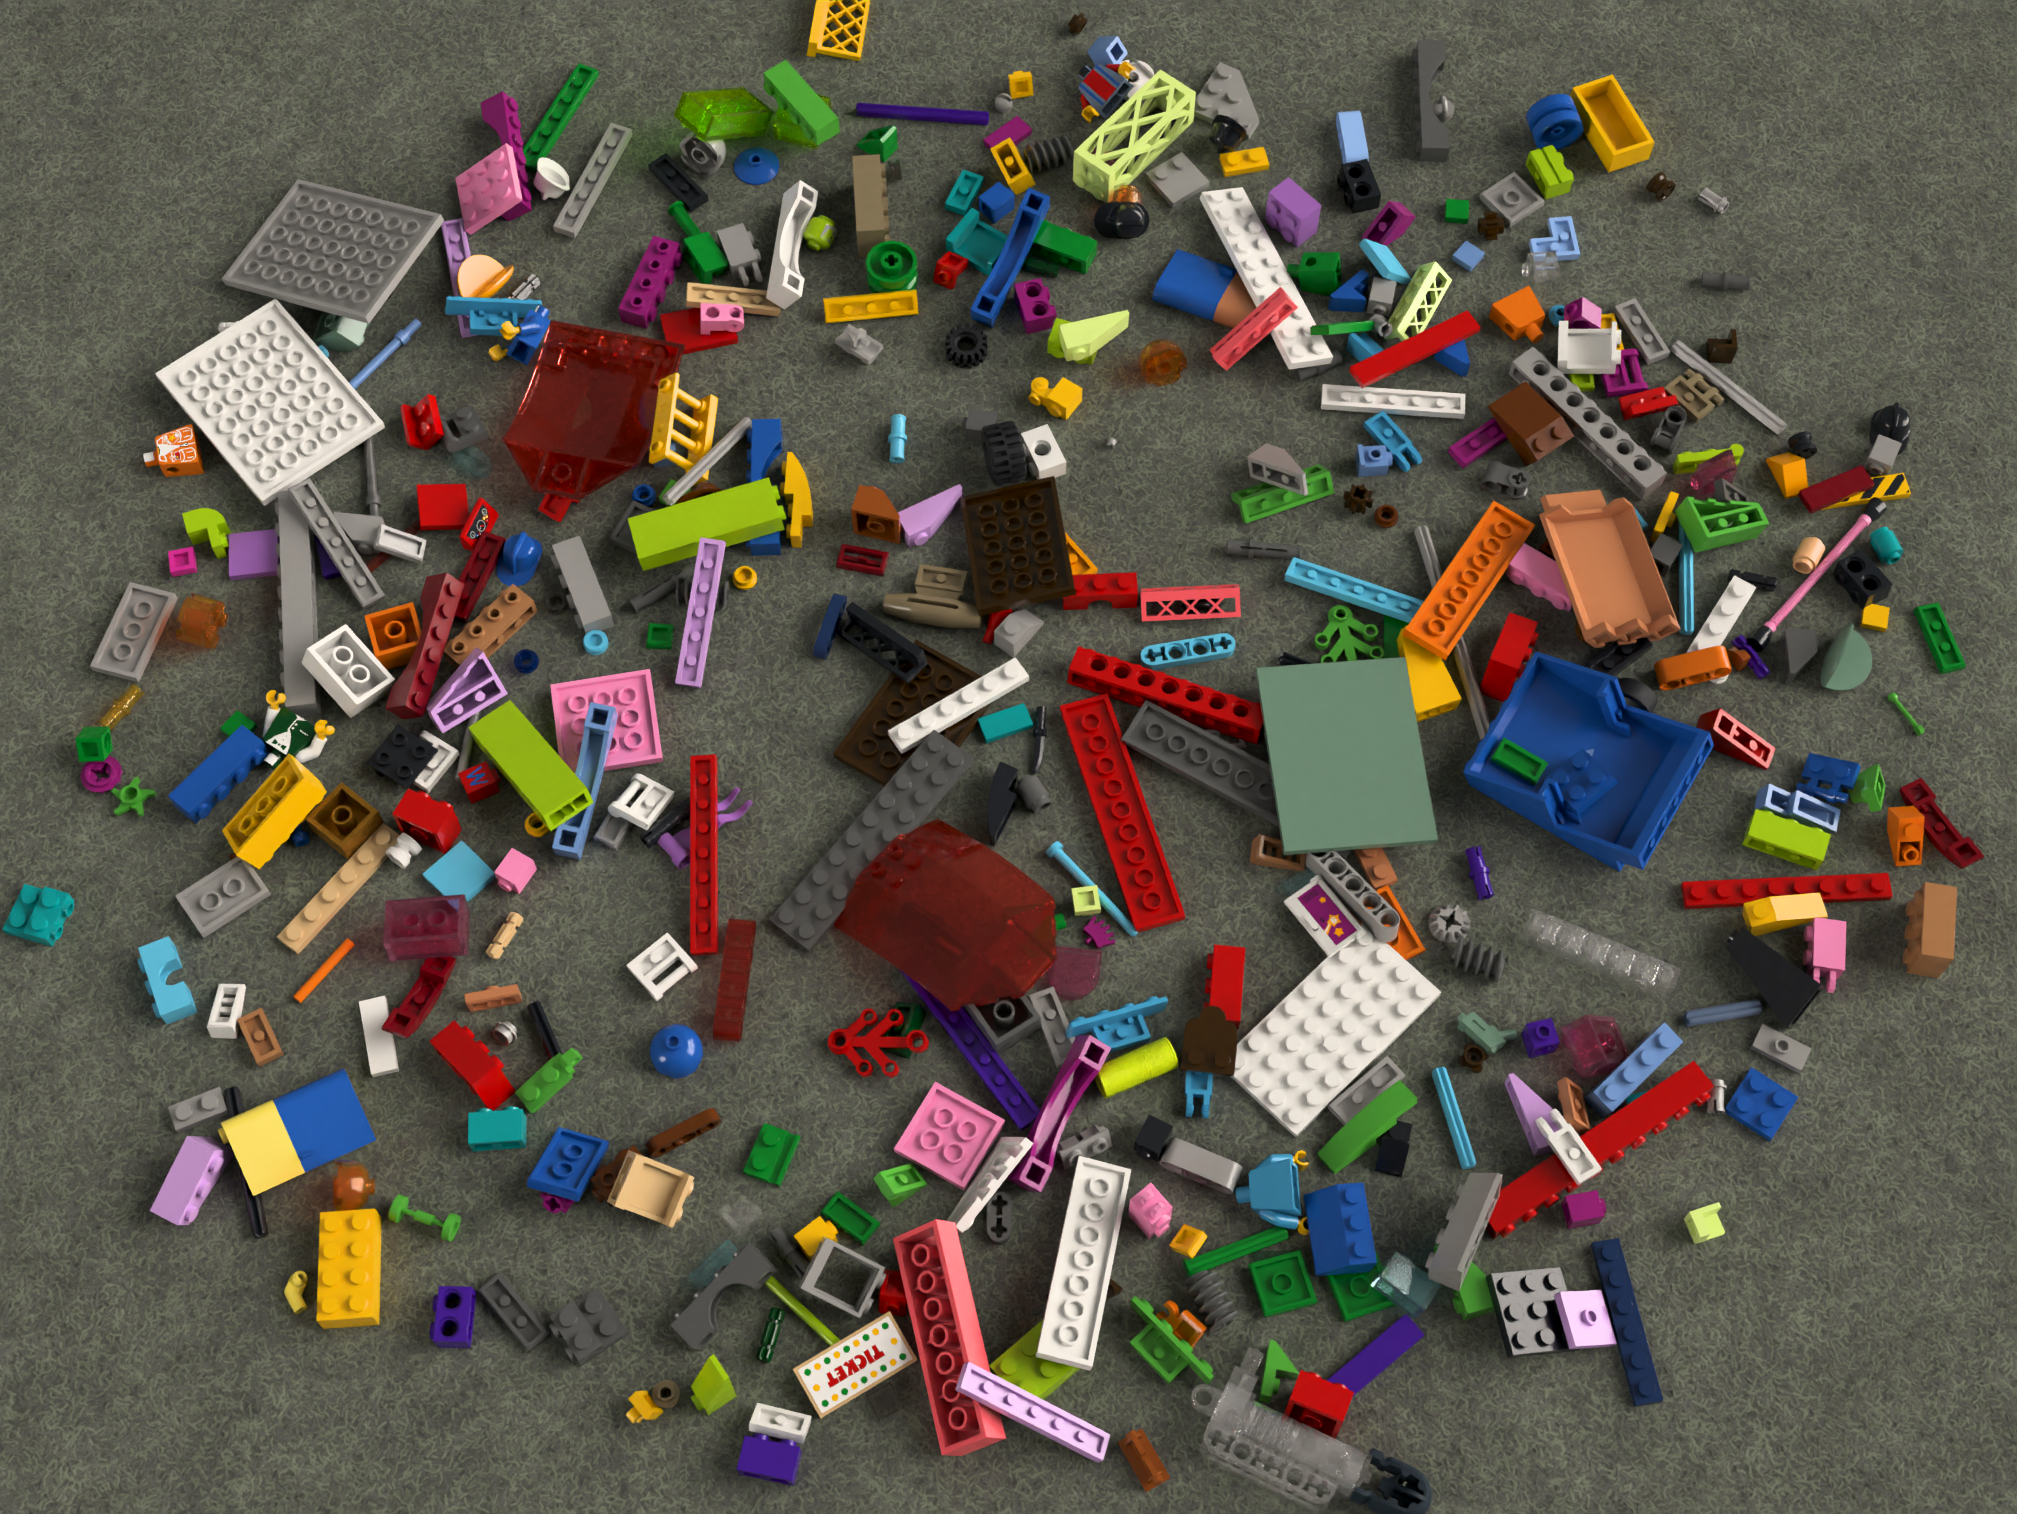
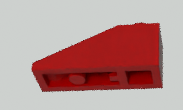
[1696,708,1776,770]

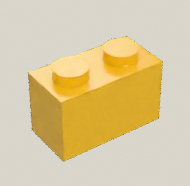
[990,137,1036,195]

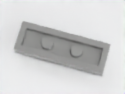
[1613,298,1670,365]
[1029,986,1075,1069]
[1328,1056,1405,1126]

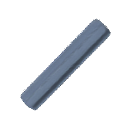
[1684,999,1762,1026]

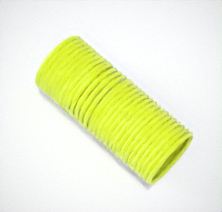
[1095,1037,1179,1099]

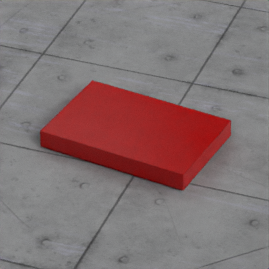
[660,308,738,357]

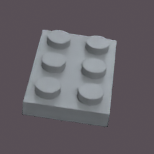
[175,856,271,938]

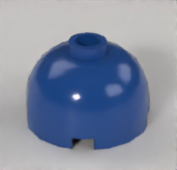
[650,1024,704,1079]

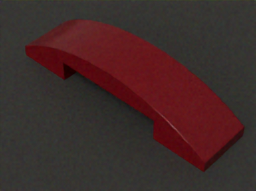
[1899,778,1984,869]
[382,950,456,1039]

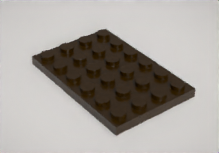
[960,476,1076,616]
[833,640,992,786]

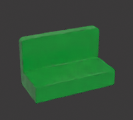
[682,232,729,285]

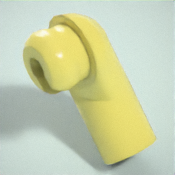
[284,1271,308,1314]

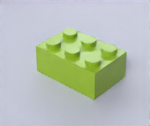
[989,1320,1080,1400]

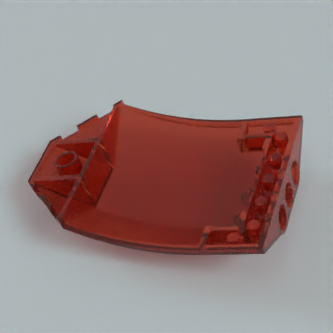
[501,320,685,500]
[834,819,1058,1012]

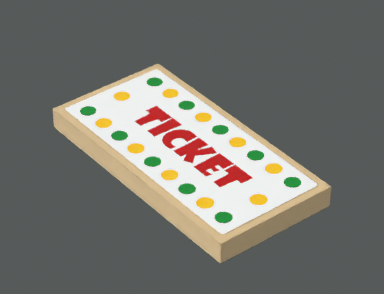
[792,1311,917,1419]

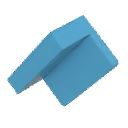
[1346,332,1383,361]

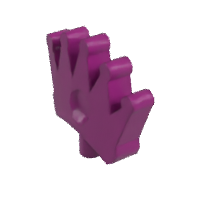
[1083,916,1115,949]

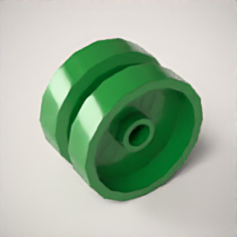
[866,240,918,293]

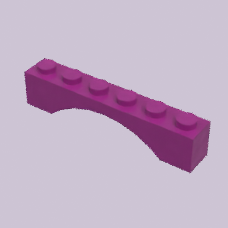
[481,91,532,221]
[1007,1035,1111,1192]

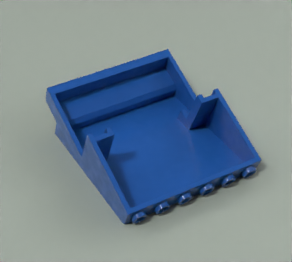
[1463,651,1714,872]

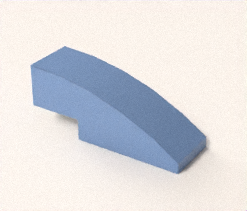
[1754,784,1841,834]

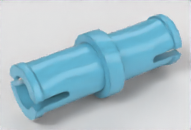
[888,414,907,463]

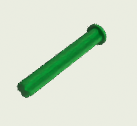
[667,201,726,276]
[1182,1226,1289,1278]

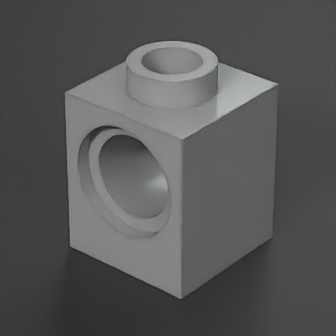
[1366,277,1397,317]
[1864,434,1902,476]

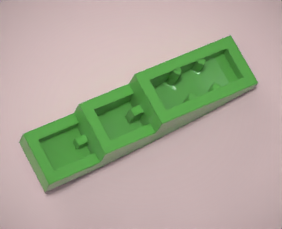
[1317,1080,1417,1175]

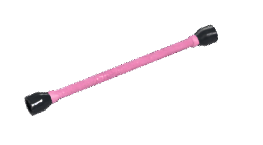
[1746,497,1887,652]

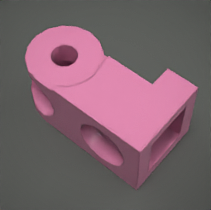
[700,303,744,335]

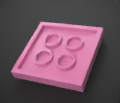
[455,143,522,235]
[894,1082,1005,1191]

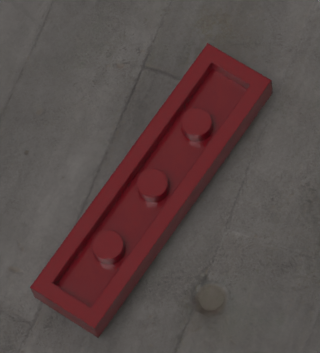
[454,531,506,623]

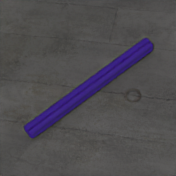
[856,103,989,125]

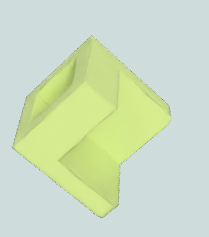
[1684,1202,1725,1244]

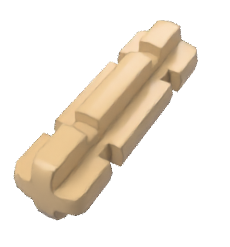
[486,912,523,960]

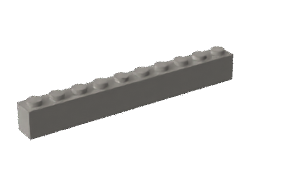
[275,491,321,716]

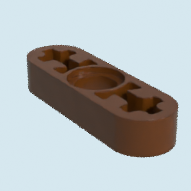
[645,1108,721,1158]

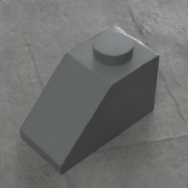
[1780,629,1820,684]

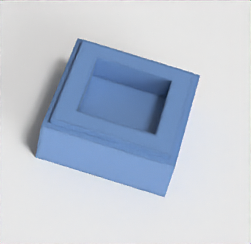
[1452,241,1485,272]

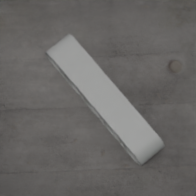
[1305,851,1400,942]

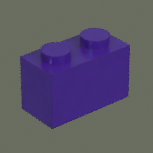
[737,1433,802,1486]

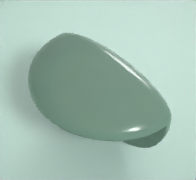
[1820,623,1872,691]

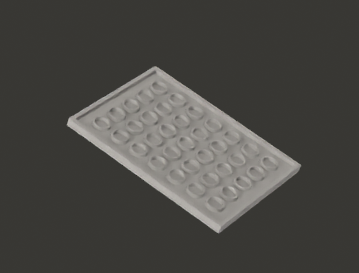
[222,179,444,324]

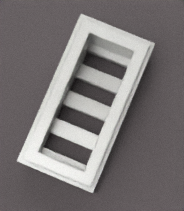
[207,984,246,1039]

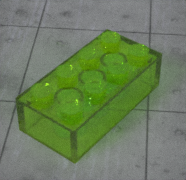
[674,87,774,142]

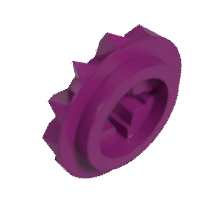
[81,756,123,794]

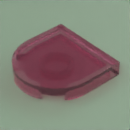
[1047,945,1102,1000]

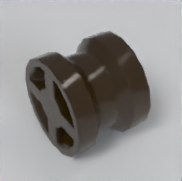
[1646,172,1676,201]

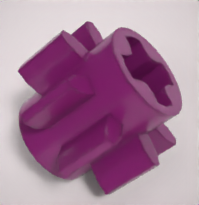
[540,1191,574,1214]

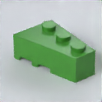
[1675,497,1769,553]

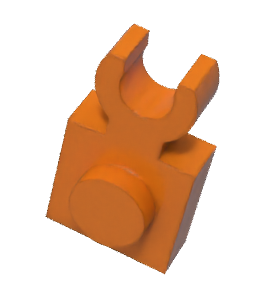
[1156,1300,1207,1348]

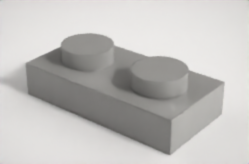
[168,1087,228,1133]

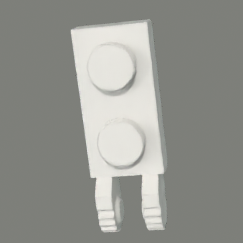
[1535,1109,1602,1185]

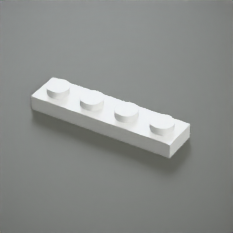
[1686,575,1756,653]

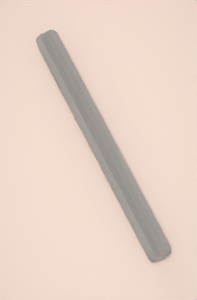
[1670,340,1787,435]
[662,417,752,506]

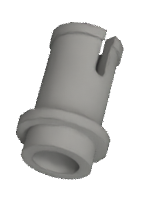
[1698,187,1729,214]
[1368,314,1393,337]
[1707,1079,1727,1114]

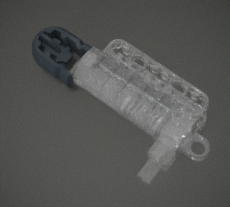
[1191,1347,1432,1514]

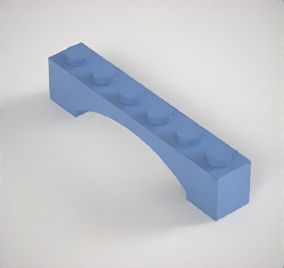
[552,702,618,860]

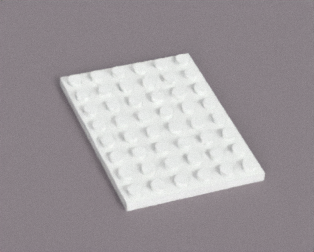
[155,298,385,506]

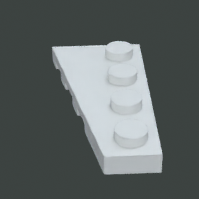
[947,1137,1033,1233]

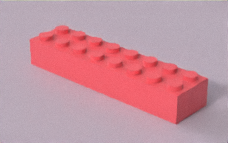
[893,1219,1006,1456]

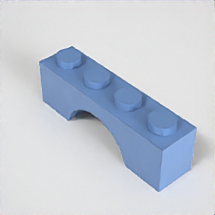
[1584,1022,1683,1117]

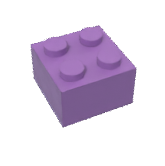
[1265,177,1321,247]

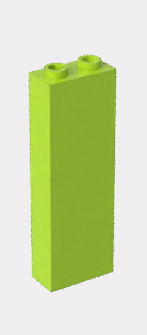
[628,477,787,571]
[468,700,594,831]

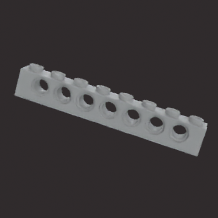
[1509,347,1667,500]

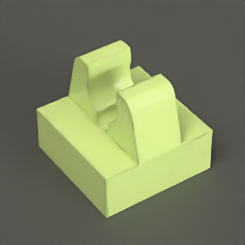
[1071,885,1101,917]

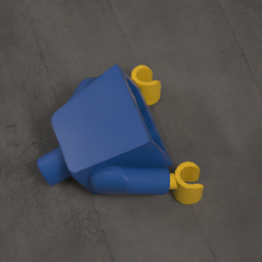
[488,306,551,365]

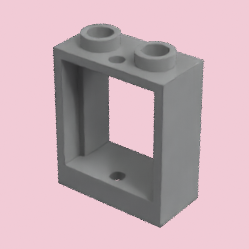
[798,1236,886,1318]

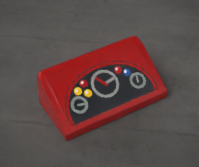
[459,497,499,552]

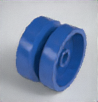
[1526,94,1584,150]

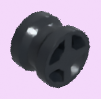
[1787,431,1817,459]

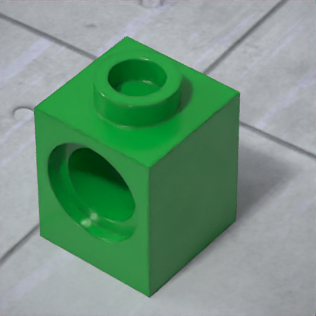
[75,726,113,762]

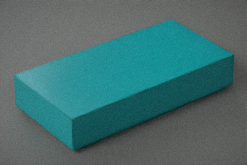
[978,703,1033,744]

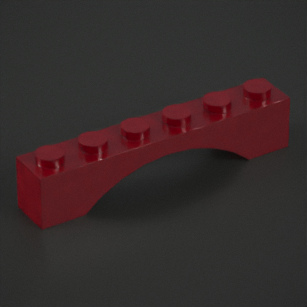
[385,573,464,720]

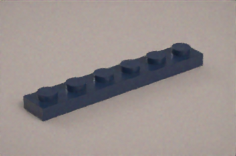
[1591,1238,1663,1407]

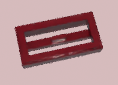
[836,544,889,577]

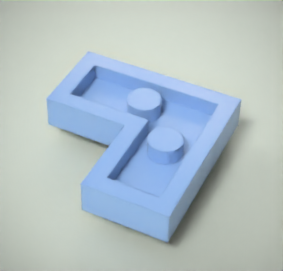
[1529,216,1580,263]

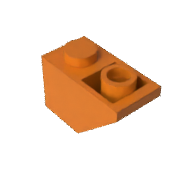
[1887,806,1925,866]

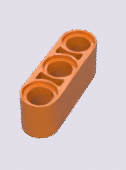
[1653,646,1732,691]

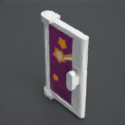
[1284,874,1367,958]

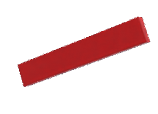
[1349,310,1481,389]

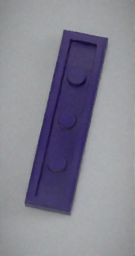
[1327,1314,1424,1397]

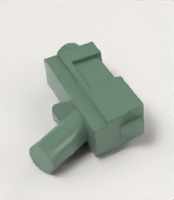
[1456,1012,1517,1055]

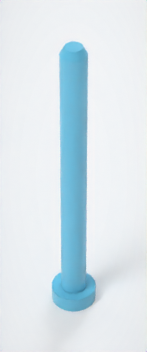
[1046,841,1138,937]

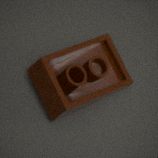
[1487,381,1574,467]

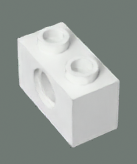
[1021,424,1066,480]

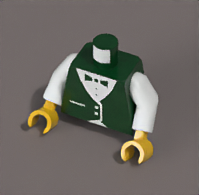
[263,690,335,770]

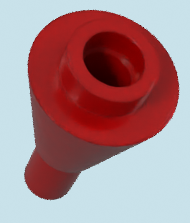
[982,609,1013,645]

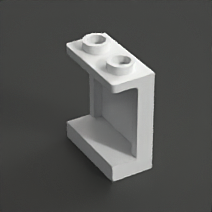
[1558,321,1621,374]

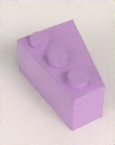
[426,647,508,733]
[150,1136,234,1225]

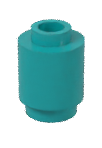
[1870,527,1904,565]

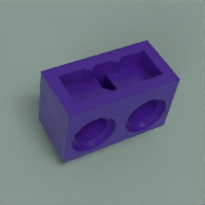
[429,1286,477,1348]

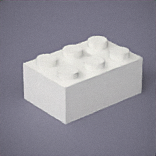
[301,624,395,718]

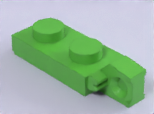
[515,1048,583,1113]

